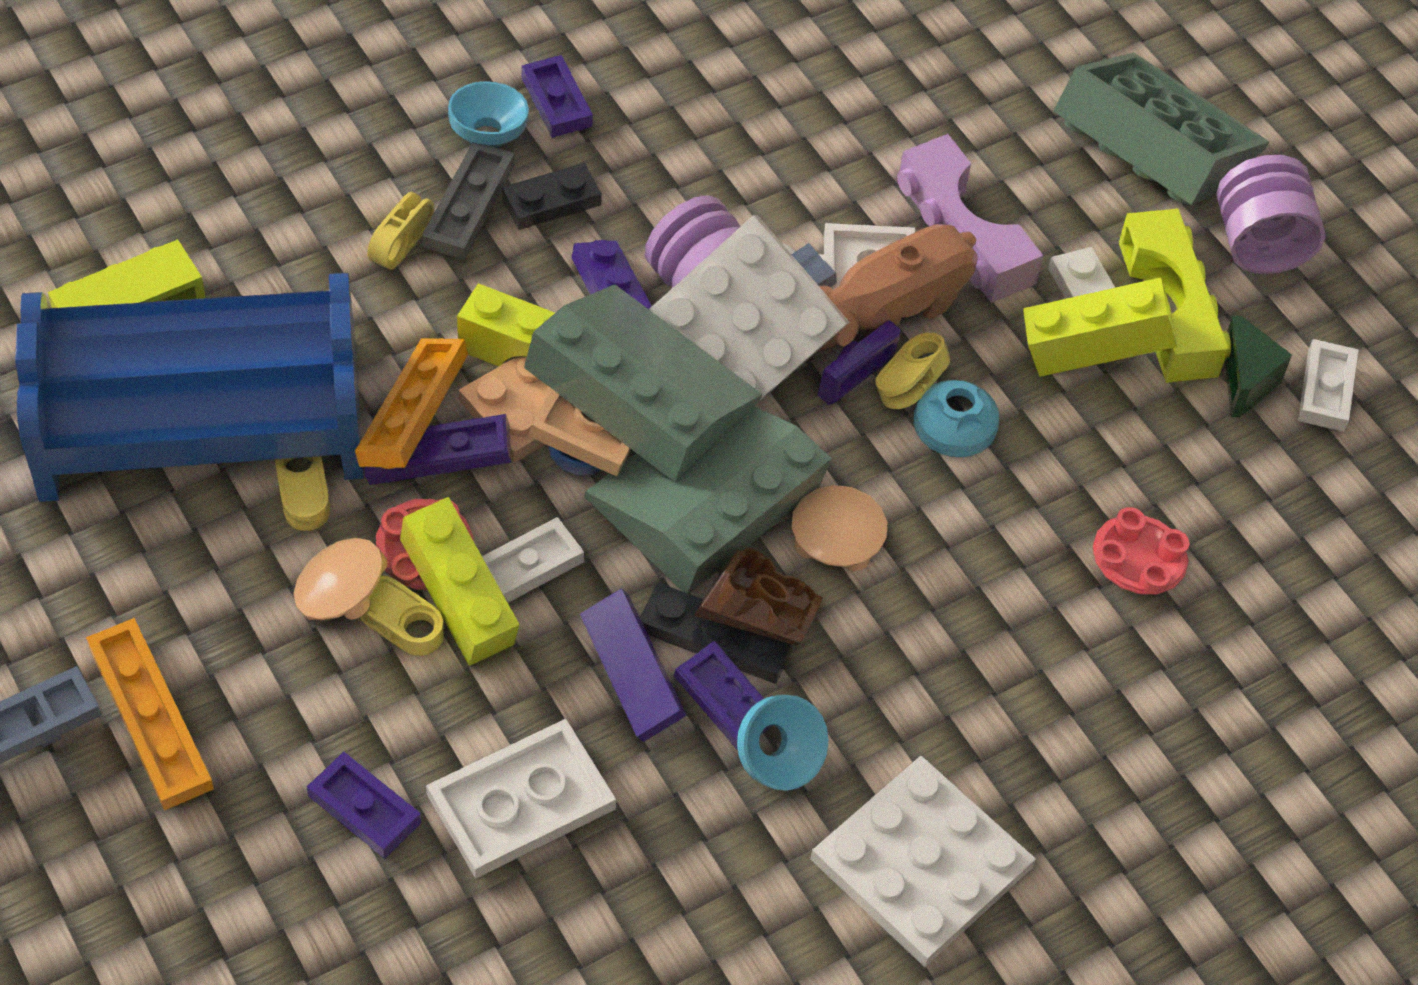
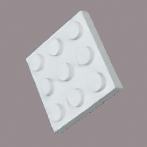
[650,215,850,404]
[810,756,1036,967]

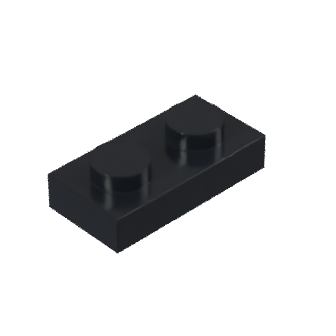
[502,163,602,230]

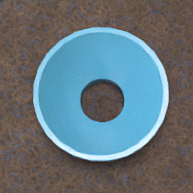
[448,81,529,148]
[913,380,999,457]
[737,695,829,790]

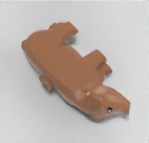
[816,224,978,353]

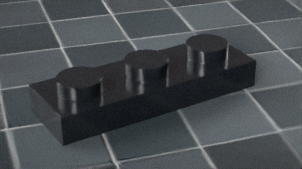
[640,582,794,684]

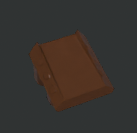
[694,548,823,646]

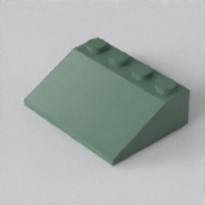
[1053,52,1269,205]
[524,284,763,482]
[584,406,832,594]

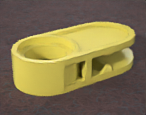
[367,192,435,270]
[875,332,950,409]
[275,456,330,531]
[359,575,444,656]

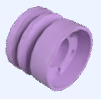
[1216,155,1326,274]
[645,195,740,288]

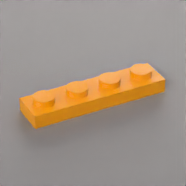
[355,338,468,469]
[86,618,214,811]

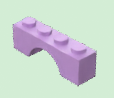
[897,134,1043,303]

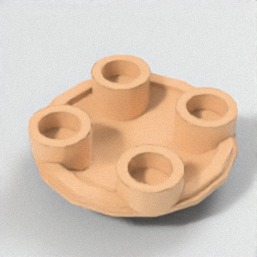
[791,485,888,571]
[294,538,388,620]

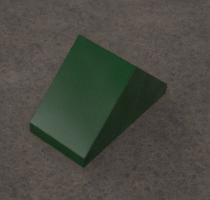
[1225,316,1292,418]

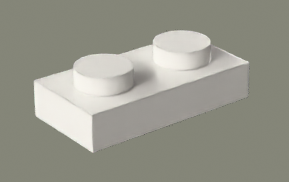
[1048,247,1115,299]
[1298,339,1359,432]
[482,517,584,603]

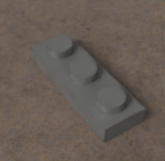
[422,143,515,260]

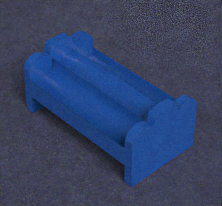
[15,273,364,502]

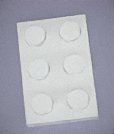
[426,719,616,879]

